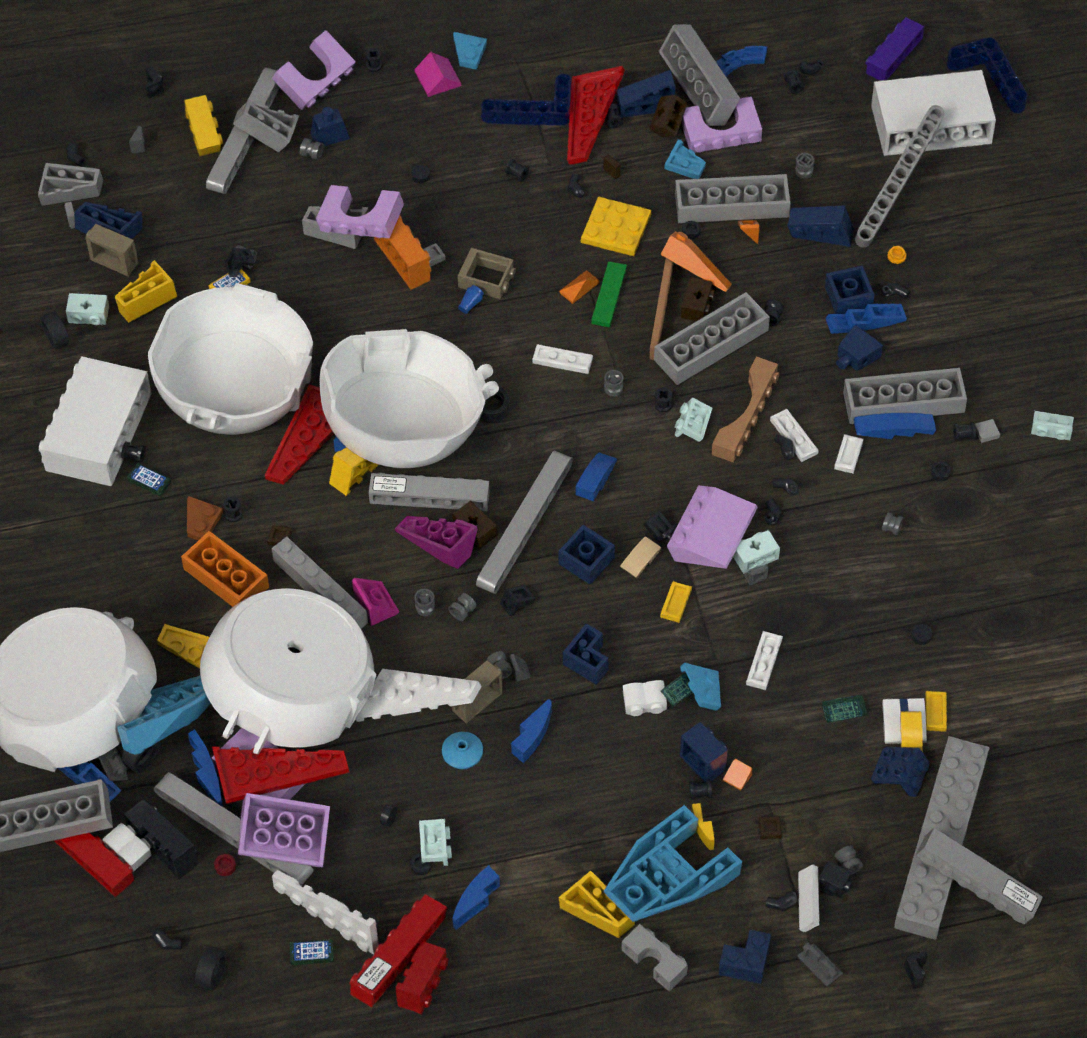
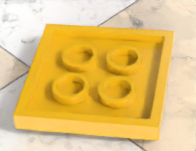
[581,197,651,256]

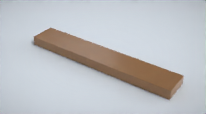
[650,258,673,360]

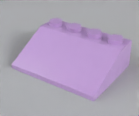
[667,485,758,569]
[238,793,330,867]

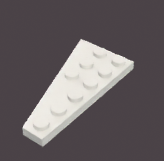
[356,669,482,722]
[272,870,379,955]

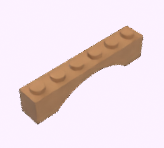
[712,357,780,463]

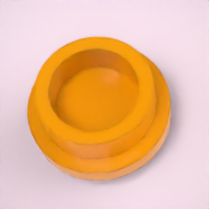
[887,246,906,264]

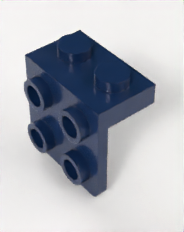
[871,747,930,797]

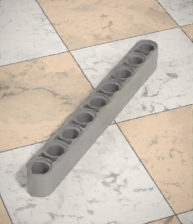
[206,67,280,194]
[855,105,944,247]
[476,451,573,594]
[154,772,314,886]

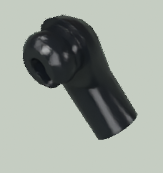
[567,174,585,198]
[773,478,800,496]
[765,498,782,525]
[766,891,797,911]

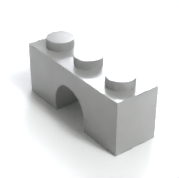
[622,924,687,991]

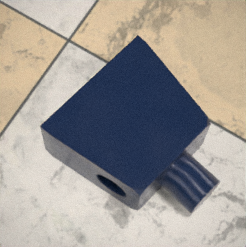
[311,107,349,146]
[836,325,883,371]

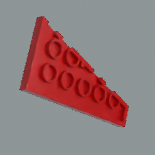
[567,66,625,165]
[265,384,334,485]
[212,747,349,804]

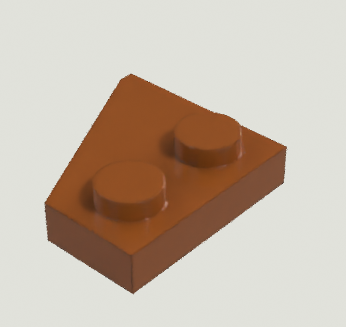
[187,496,223,540]

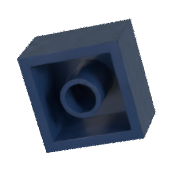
[825,265,874,314]
[558,525,615,584]
[680,722,728,782]

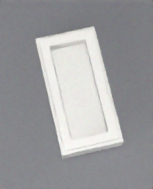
[834,434,863,474]

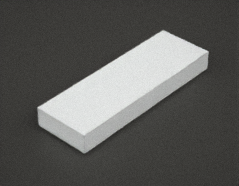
[533,344,593,374]
[770,409,818,462]
[746,631,783,690]
[798,865,819,932]

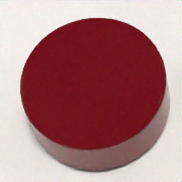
[214,854,236,876]

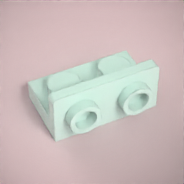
[674,397,712,442]
[1031,411,1074,440]
[419,819,452,866]

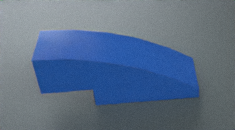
[576,453,617,501]
[511,699,552,763]
[453,865,500,930]

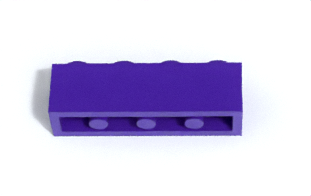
[866,17,924,81]

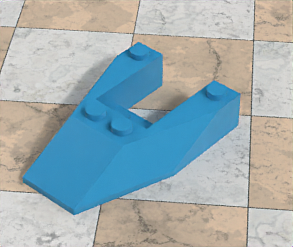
[117,676,211,754]
[604,805,742,922]

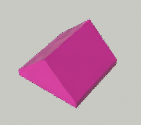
[415,52,461,97]
[352,578,399,626]

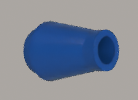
[458,285,484,314]

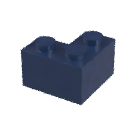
[563,623,608,685]
[719,930,771,984]

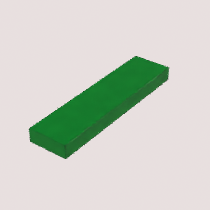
[591,261,627,327]

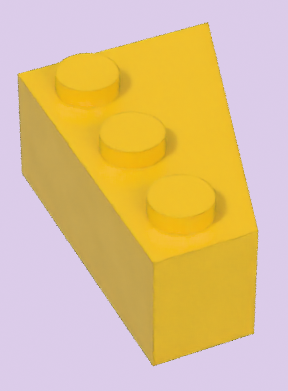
[184,95,223,156]
[115,260,177,323]
[329,447,379,496]
[559,871,635,938]

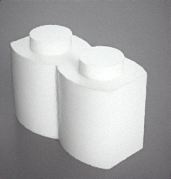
[623,680,667,716]
[102,823,151,872]

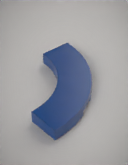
[716,46,767,77]

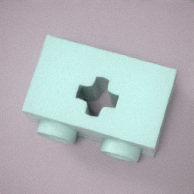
[66,293,109,325]
[733,530,780,574]

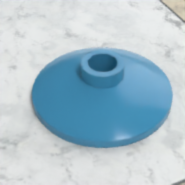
[442,732,483,769]

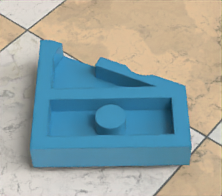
[453,32,487,70]
[665,139,706,179]
[680,663,721,711]

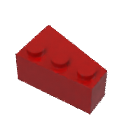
[396,941,449,1014]

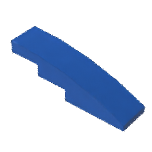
[826,304,907,334]
[853,413,936,439]
[188,730,223,807]
[58,762,121,802]

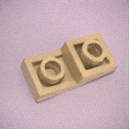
[620,536,661,578]

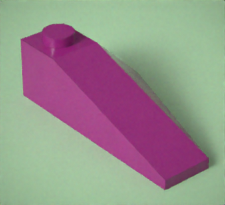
[395,516,477,569]

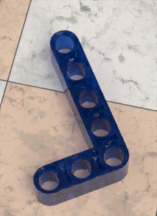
[947,38,1027,113]
[481,74,571,126]

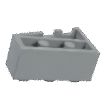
[233,100,299,152]
[38,163,103,206]
[302,206,369,249]

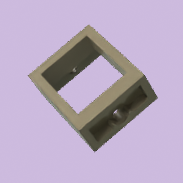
[86,224,138,277]
[458,248,516,299]
[452,660,502,724]

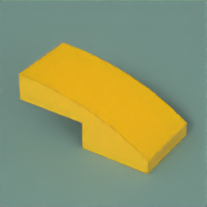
[900,711,923,752]
[691,803,714,850]

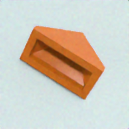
[738,220,759,244]
[560,270,600,304]

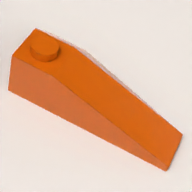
[661,231,732,292]

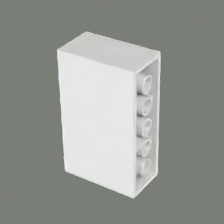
[871,70,996,156]
[39,357,151,486]

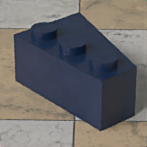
[617,70,675,118]
[74,202,143,239]
[788,205,854,247]

